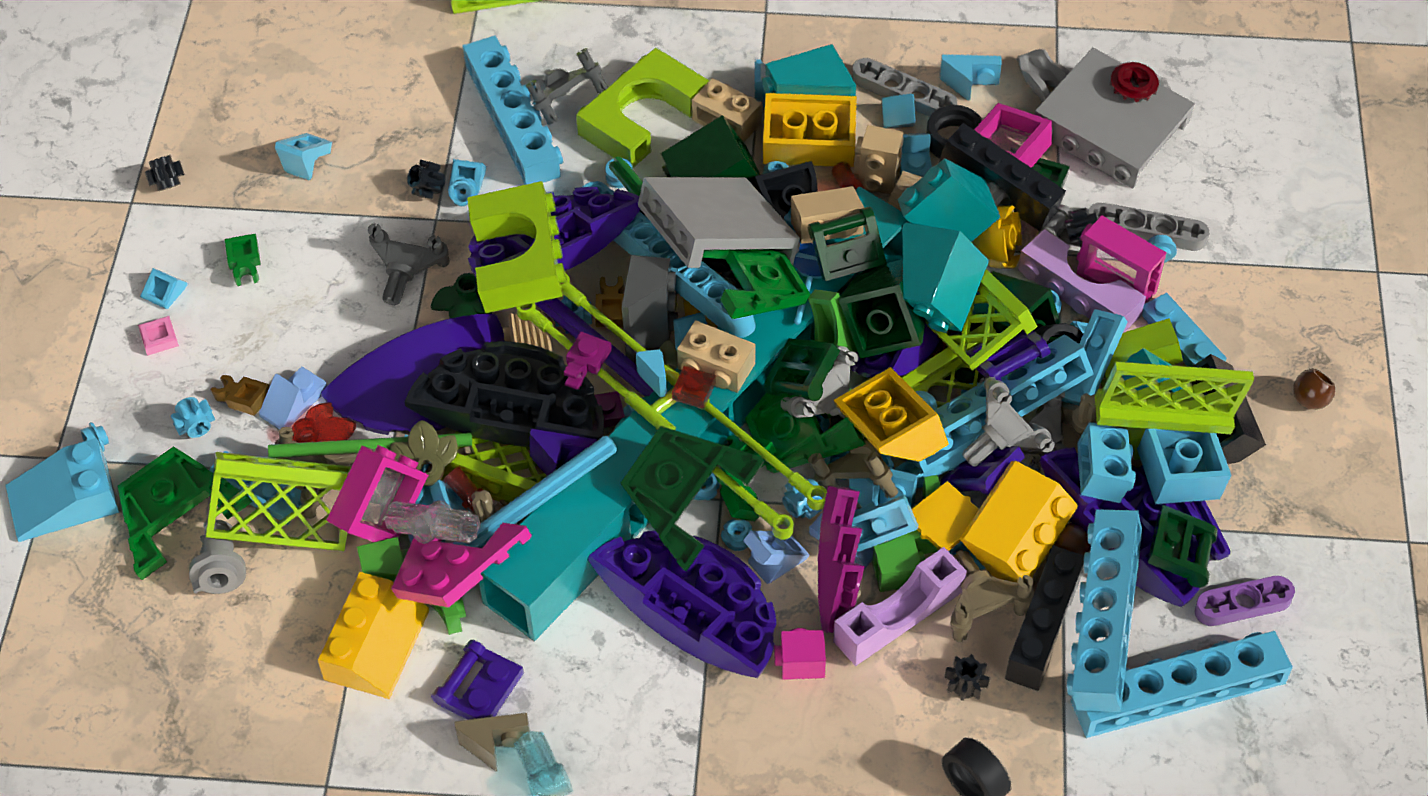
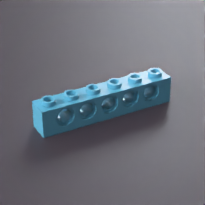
[462,35,563,185]
[907,335,1094,474]
[1067,510,1142,713]
[1071,631,1293,738]

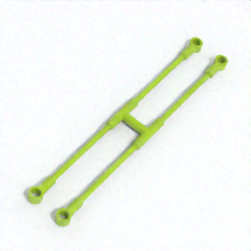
[516,273,827,540]

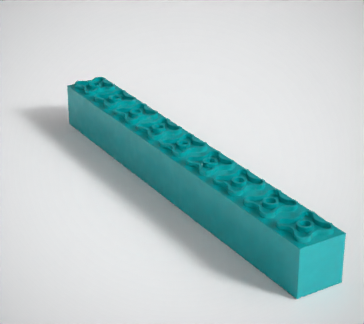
[479,186,910,642]

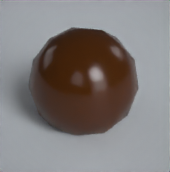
[1293,368,1335,410]
[1049,523,1091,555]

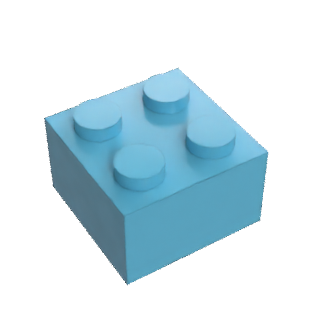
[1137,428,1231,504]

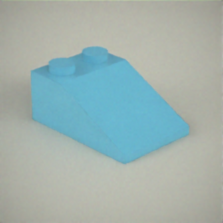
[6,438,119,542]

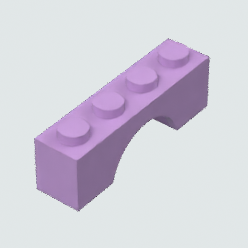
[1018,229,1146,333]
[833,547,967,666]

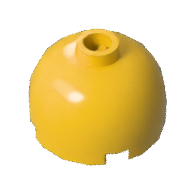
[971,206,1022,269]

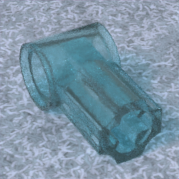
[514,731,573,796]

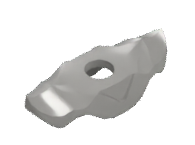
[1017,49,1070,103]

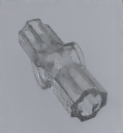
[384,500,481,544]

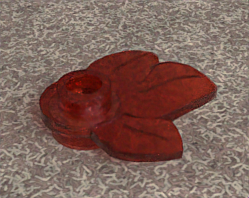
[292,402,357,443]

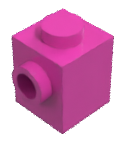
[774,628,826,680]

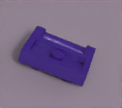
[966,330,1051,381]
[940,446,1025,494]
[431,639,524,720]

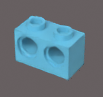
[1077,422,1135,503]

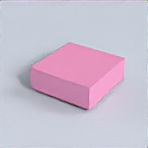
[138,316,179,355]

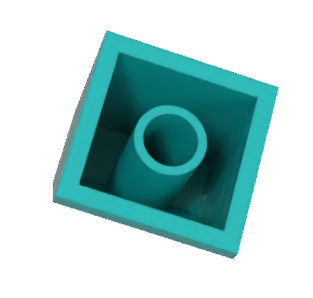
[762,44,856,111]
[898,158,1001,242]
[902,222,989,333]

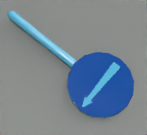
[793,243,829,325]

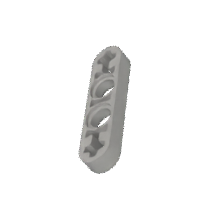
[852,58,957,117]
[1088,203,1209,251]

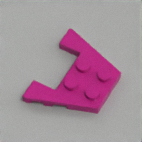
[391,511,532,608]

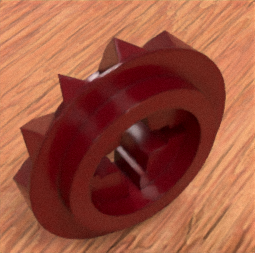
[1110,62,1159,103]

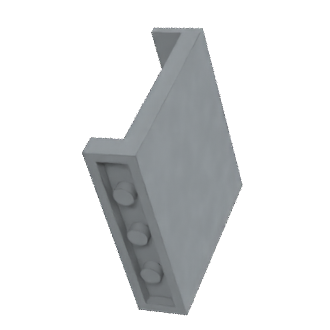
[1034,47,1195,189]
[638,177,800,268]

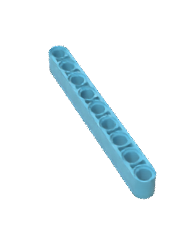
[582,181,756,338]

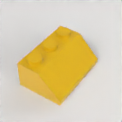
[763,93,857,167]
[833,367,949,462]
[959,461,1078,583]
[318,572,429,699]

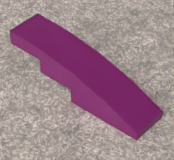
[818,485,865,633]

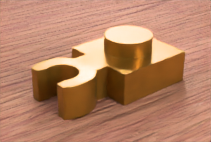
[595,276,624,327]
[210,375,270,416]

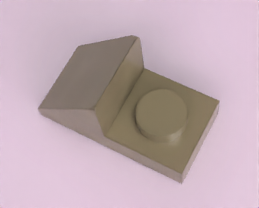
[455,713,531,771]

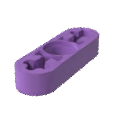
[1195,576,1295,626]

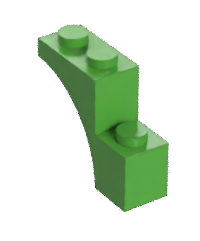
[808,289,857,419]
[872,475,941,593]
[357,537,466,635]

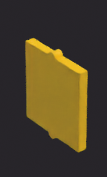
[912,481,979,551]

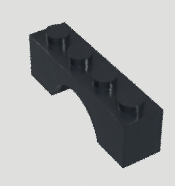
[939,123,1066,231]
[1005,545,1084,691]

